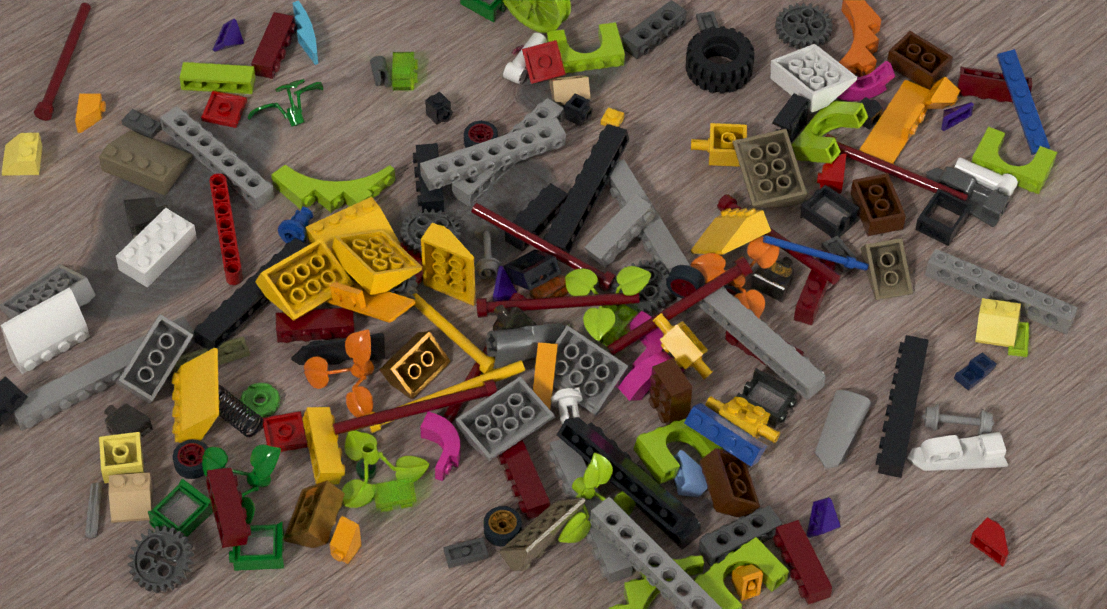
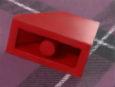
[817,154,846,194]
[970,517,1008,567]

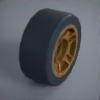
[484,506,522,547]

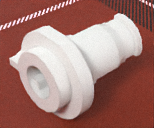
[551,387,583,424]

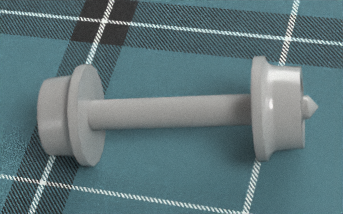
[474,219,501,280]
[922,404,995,435]

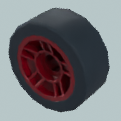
[464,120,498,148]
[666,265,705,298]
[172,439,209,479]

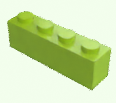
[179,62,256,94]

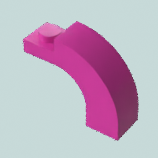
[837,61,895,101]
[630,311,663,369]
[618,352,685,401]
[420,412,461,481]

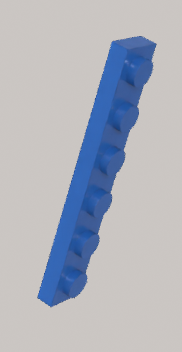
[997,49,1050,155]

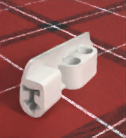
[907,432,1008,471]

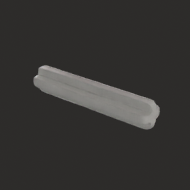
[85,483,102,538]

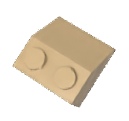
[549,75,591,105]
[109,472,153,523]

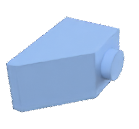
[674,450,707,498]

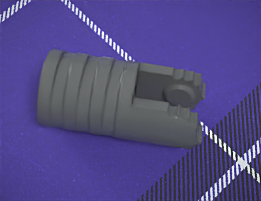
[370,56,391,87]

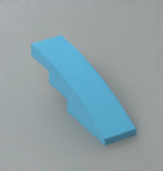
[292,0,318,65]

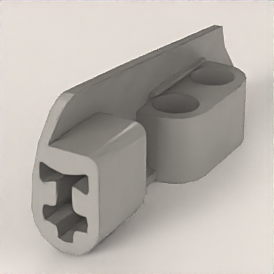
[815,390,872,469]

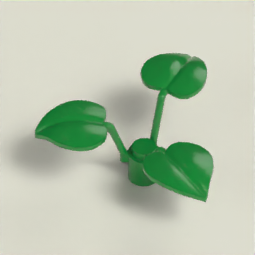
[248,79,323,127]
[202,444,281,524]

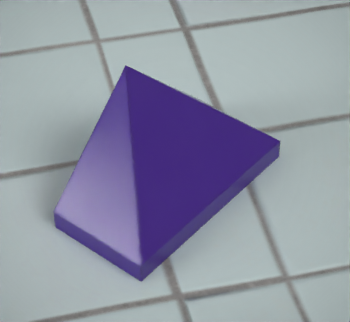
[213,18,244,52]
[941,102,974,132]
[493,266,517,301]
[806,497,841,538]

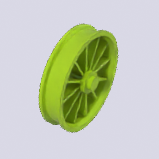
[503,0,571,33]

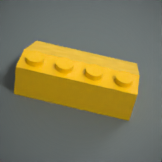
[305,197,401,272]
[691,208,771,255]
[421,223,476,306]
[331,229,422,295]
[255,238,354,321]
[172,348,219,443]

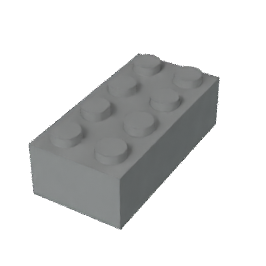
[116,314,193,404]

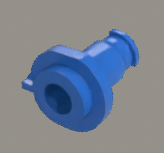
[278,206,313,243]

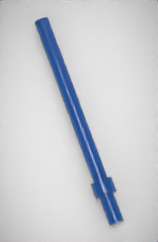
[763,235,868,271]

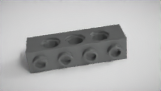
[622,0,687,59]
[698,505,782,567]

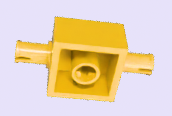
[691,123,747,167]
[653,313,713,380]
[705,396,781,444]

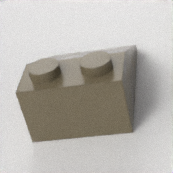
[861,238,913,300]

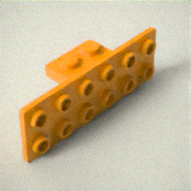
[859,80,930,164]
[326,280,415,323]

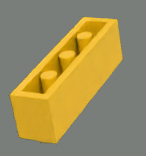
[302,407,345,484]

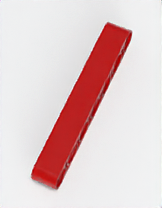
[209,173,243,285]

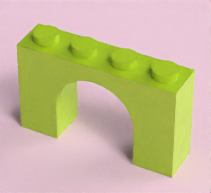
[547,22,625,73]
[791,101,868,164]
[971,127,1057,194]
[633,419,726,484]
[694,537,789,609]

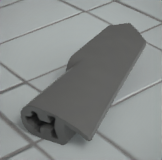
[926,167,1010,227]
[486,323,565,369]

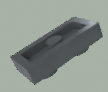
[696,11,719,31]
[121,109,162,139]
[821,235,859,273]
[443,537,488,568]

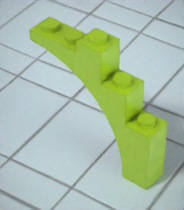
[271,164,396,213]
[609,555,704,609]

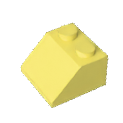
[2,133,43,176]
[975,298,1021,348]
[99,432,144,483]

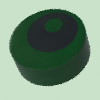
[356,459,376,479]

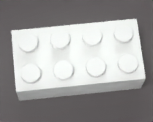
[116,208,197,288]

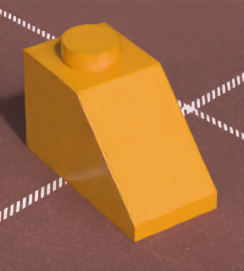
[922,77,960,109]
[75,93,106,133]
[330,516,362,564]
[731,564,763,601]

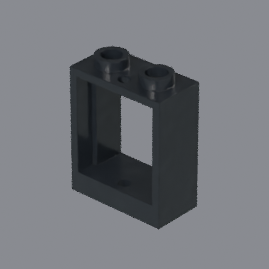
[915,189,971,246]
[504,249,562,291]

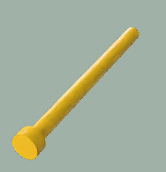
[399,285,499,374]
[366,360,525,433]

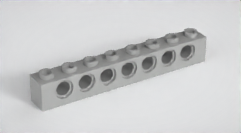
[452,98,564,206]
[160,106,274,210]
[420,118,566,191]
[925,249,1078,334]
[590,497,722,609]

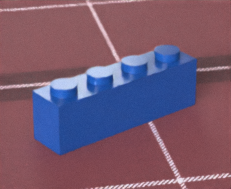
[684,403,767,466]

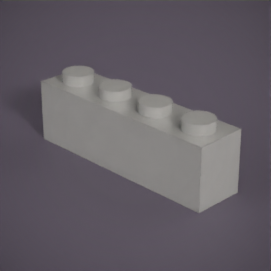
[585,194,656,268]

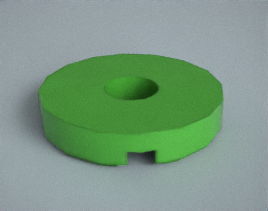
[240,383,280,419]

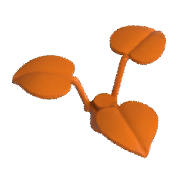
[690,237,779,318]
[304,329,374,417]

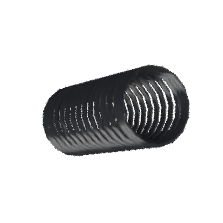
[218,385,263,438]

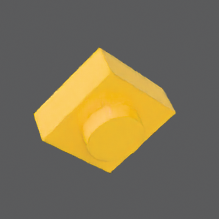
[601,107,624,127]

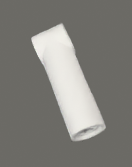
[503,33,547,85]
[954,157,1018,198]

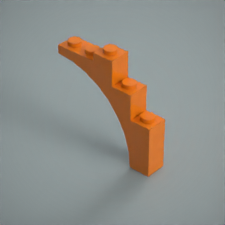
[839,0,881,77]

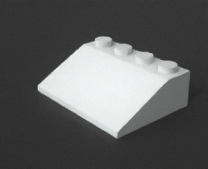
[770,44,857,112]
[0,287,90,374]

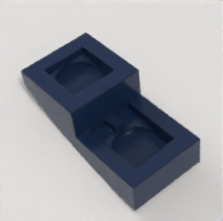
[954,352,997,390]

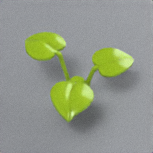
[565,266,651,341]
[342,430,430,508]
[558,453,636,543]

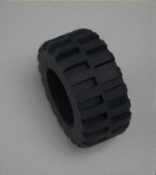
[685,26,755,94]

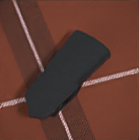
[291,333,385,365]

